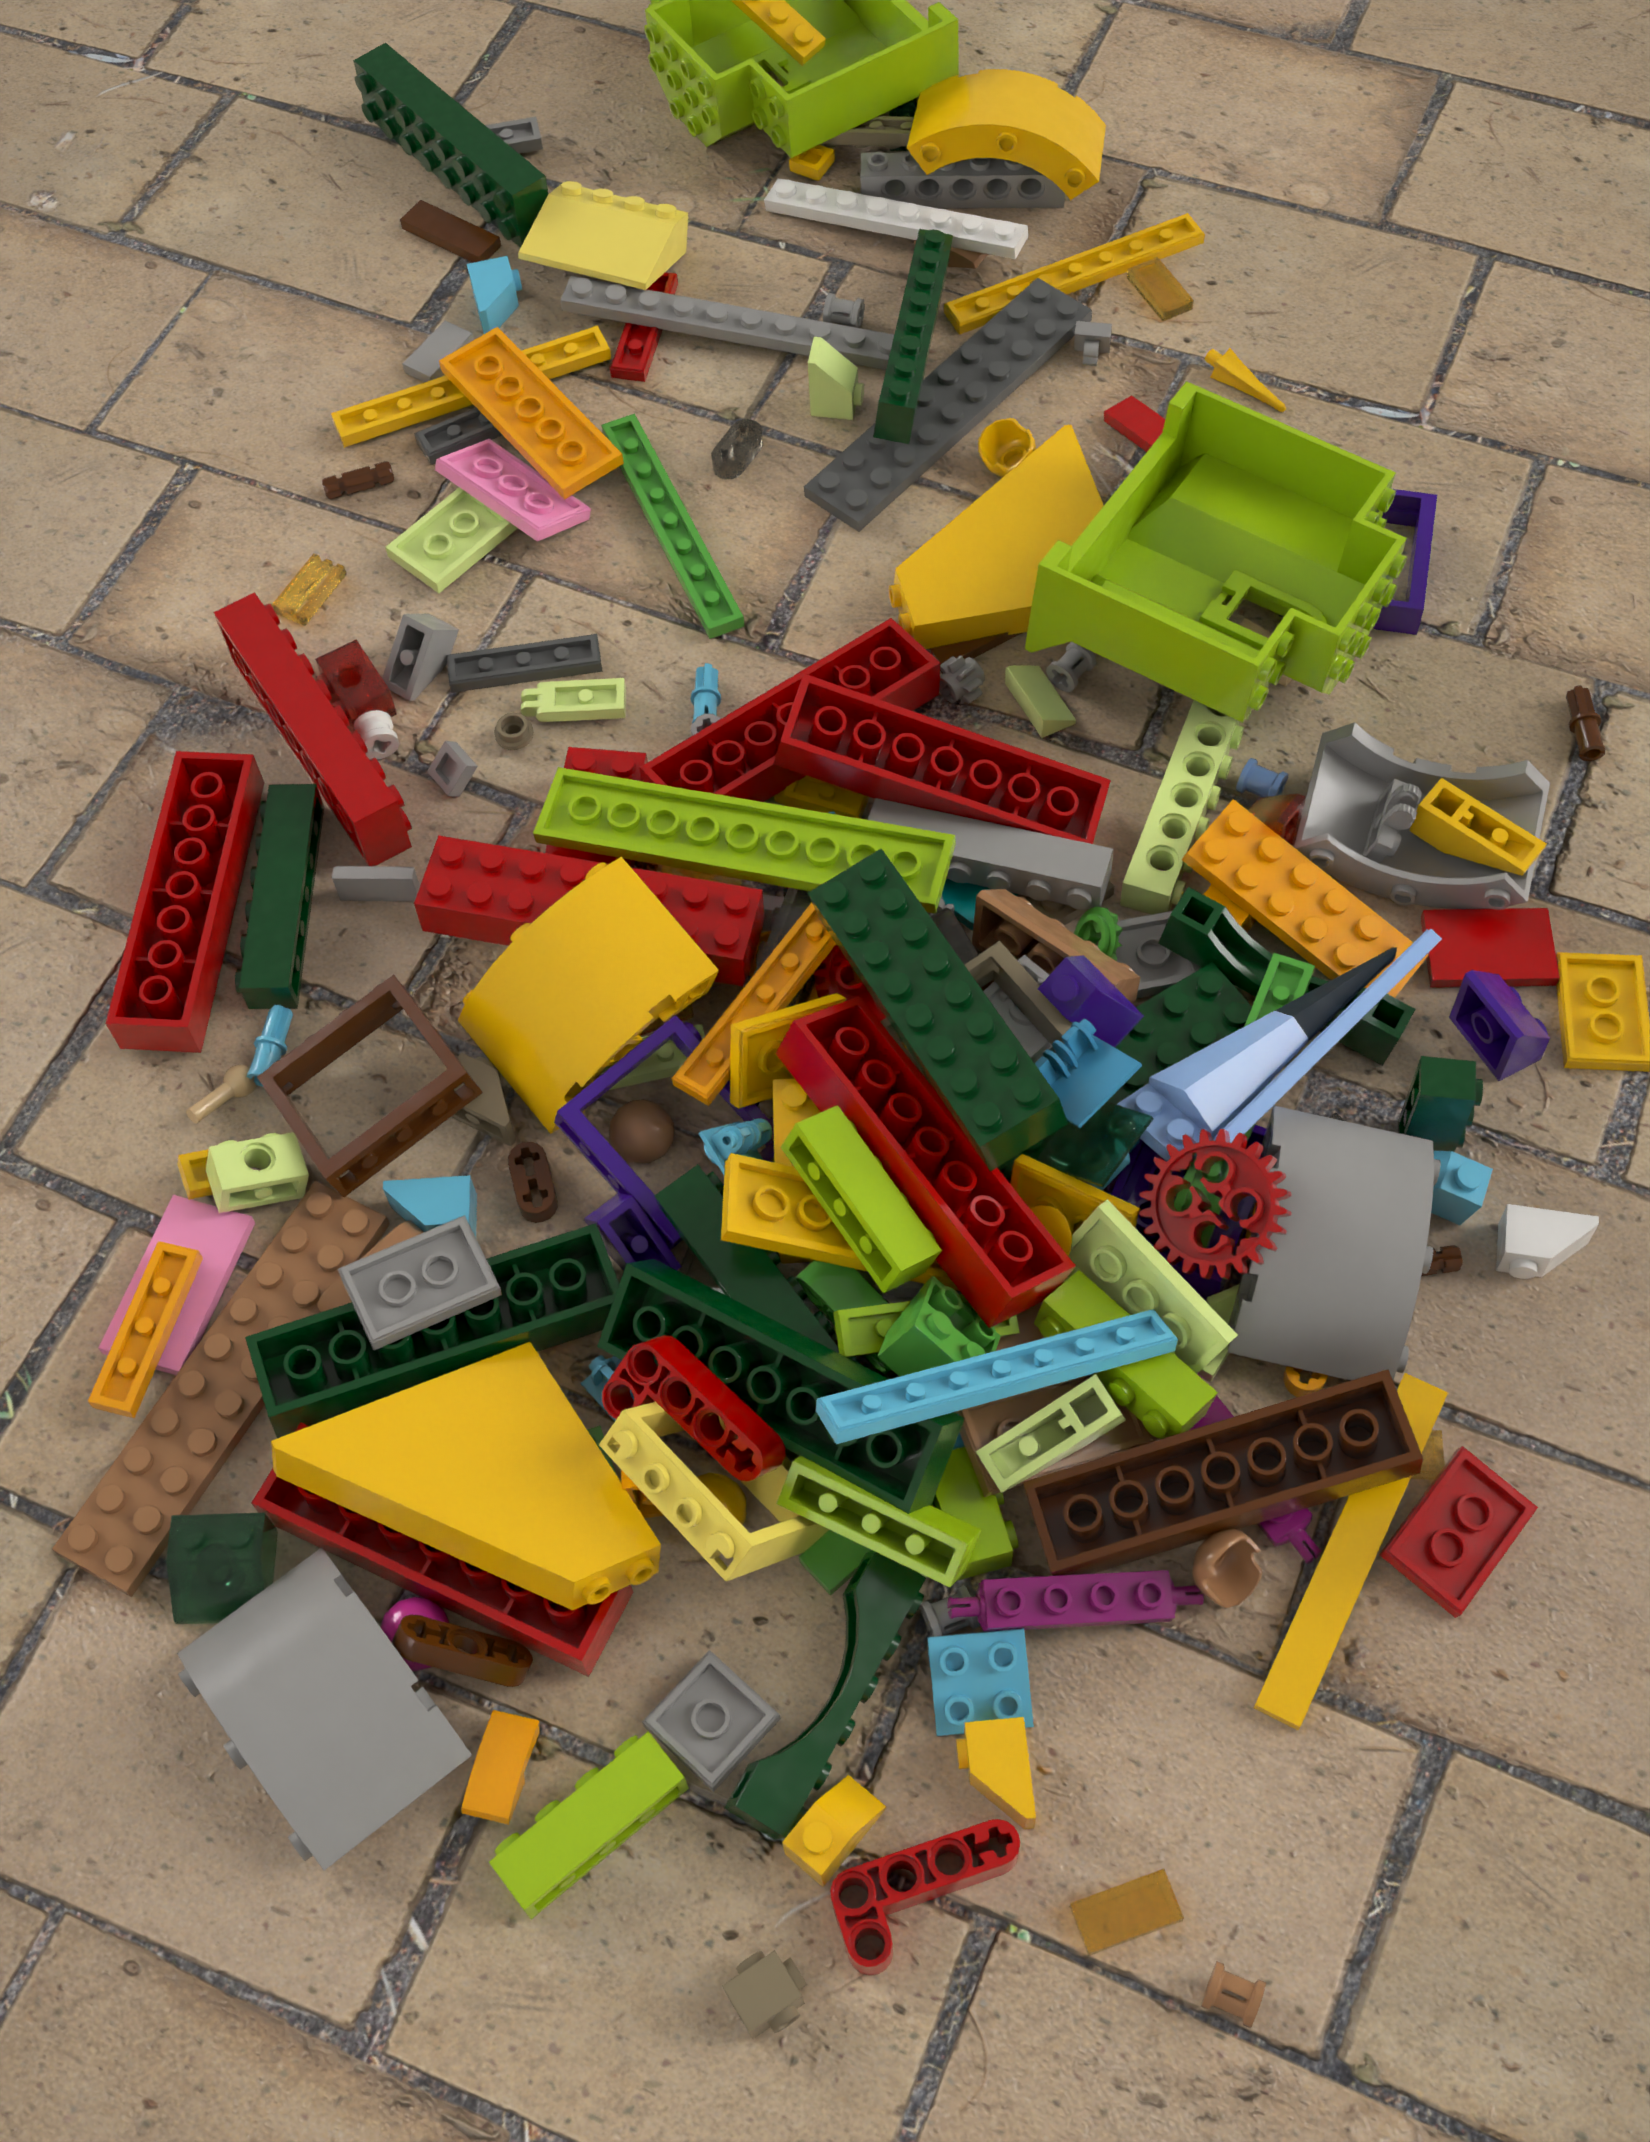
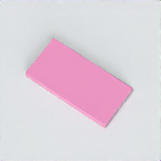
[435,439,591,542]
[98,1195,255,1375]

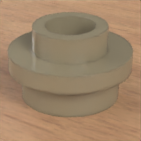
[494,713,534,750]

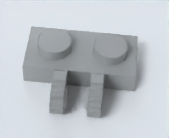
[1363,778,1422,863]

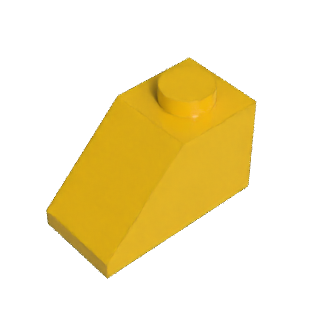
[956,1717,1036,1829]
[782,1775,886,1887]

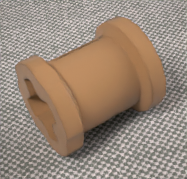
[1201,1961,1266,2028]

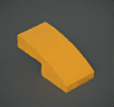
[461,1710,540,1825]

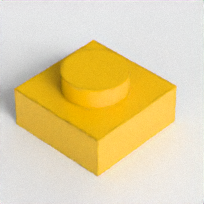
[789,145,835,181]
[177,1149,213,1200]

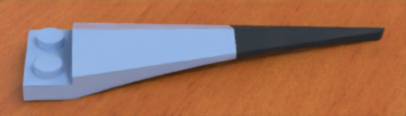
[1114,947,1397,1162]

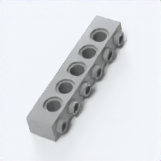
[860,152,1065,209]

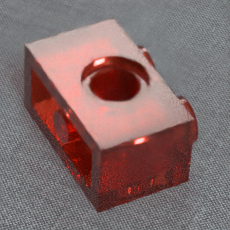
[315,639,397,732]

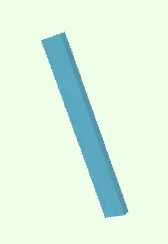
[816,1309,1178,1444]

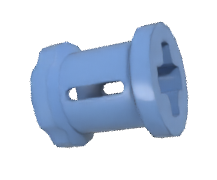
[1236,758,1289,807]

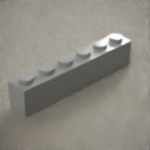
[867,798,1113,910]

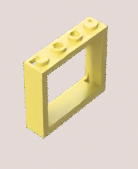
[599,1397,830,1582]

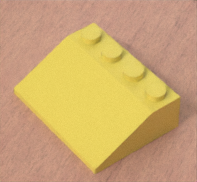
[518,181,688,290]

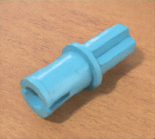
[690,663,721,723]
[246,1005,293,1087]

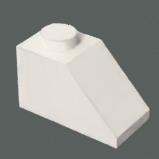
[1496,1204,1599,1279]

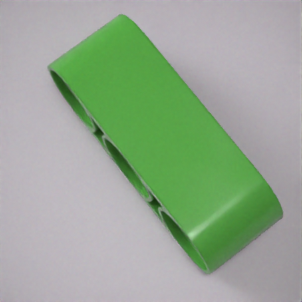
[795,1260,891,1374]

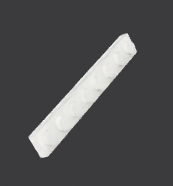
[764,178,1028,259]

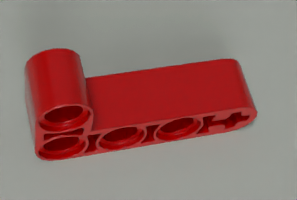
[602,1335,786,1482]
[830,1819,1020,1976]

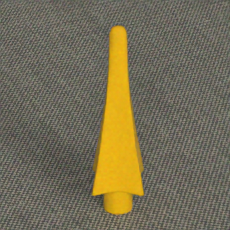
[1204,348,1286,412]

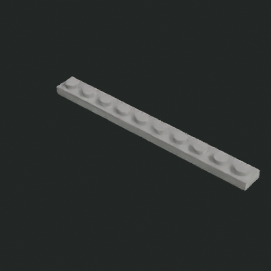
[561,276,894,370]

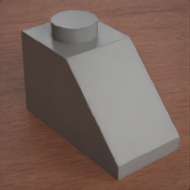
[380,614,459,701]

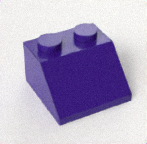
[1449,970,1550,1081]

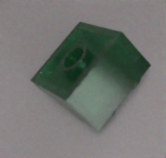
[166,1512,278,1624]

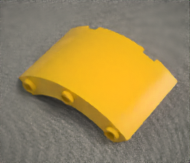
[907,69,1106,200]
[458,857,719,1134]

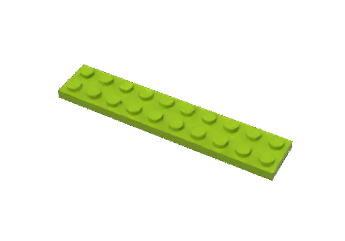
[533,767,956,914]

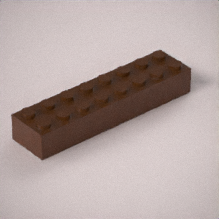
[1023,1369,1423,1576]

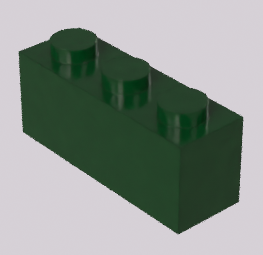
[1398,1056,1483,1152]

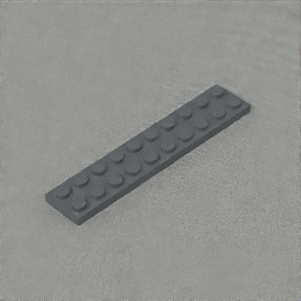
[804,278,1092,532]

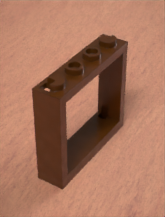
[257,975,483,1197]

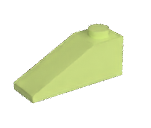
[976,1374,1126,1493]

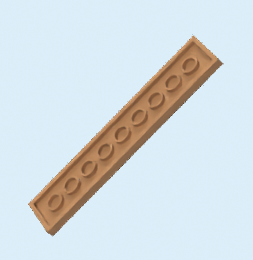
[52,1181,390,1597]

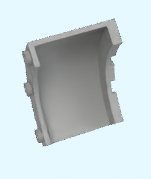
[1294,722,1550,910]
[1228,1106,1441,1380]
[177,1547,472,1870]

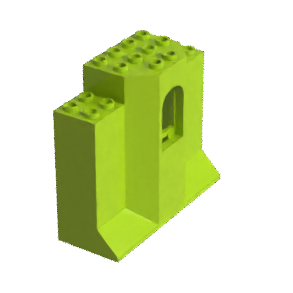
[644,0,959,158]
[1025,381,1407,723]

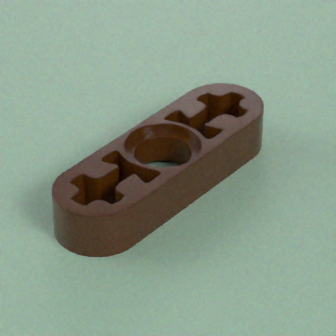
[392,1615,533,1687]

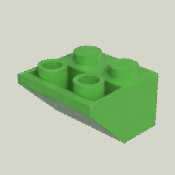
[877,1275,1001,1376]

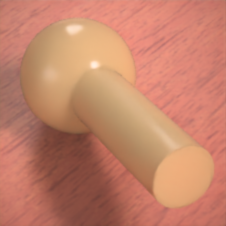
[186,1065,257,1124]

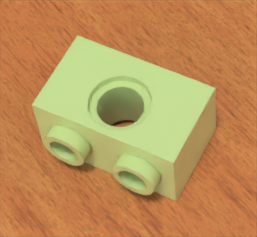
[206,1132,309,1213]

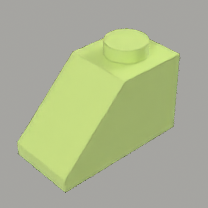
[808,337,864,420]

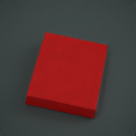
[1421,908,1560,988]
[1379,1446,1538,1618]

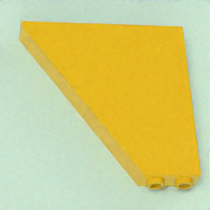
[889,424,1104,649]
[271,1342,661,1610]

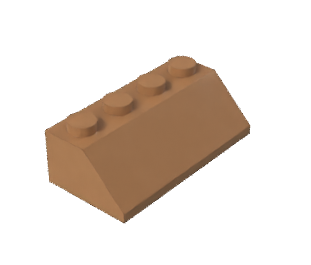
[972,889,1141,1004]

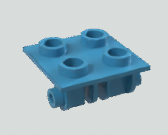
[1035,1019,1142,1128]

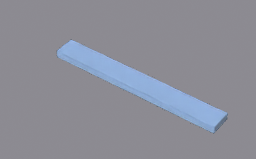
[1213,929,1442,1164]

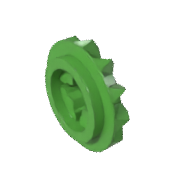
[1074,907,1123,961]

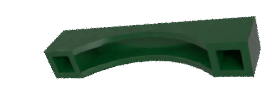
[1158,887,1416,1066]
[724,1550,926,1840]

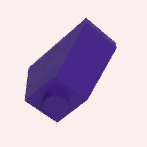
[1037,955,1144,1047]
[584,1193,682,1271]

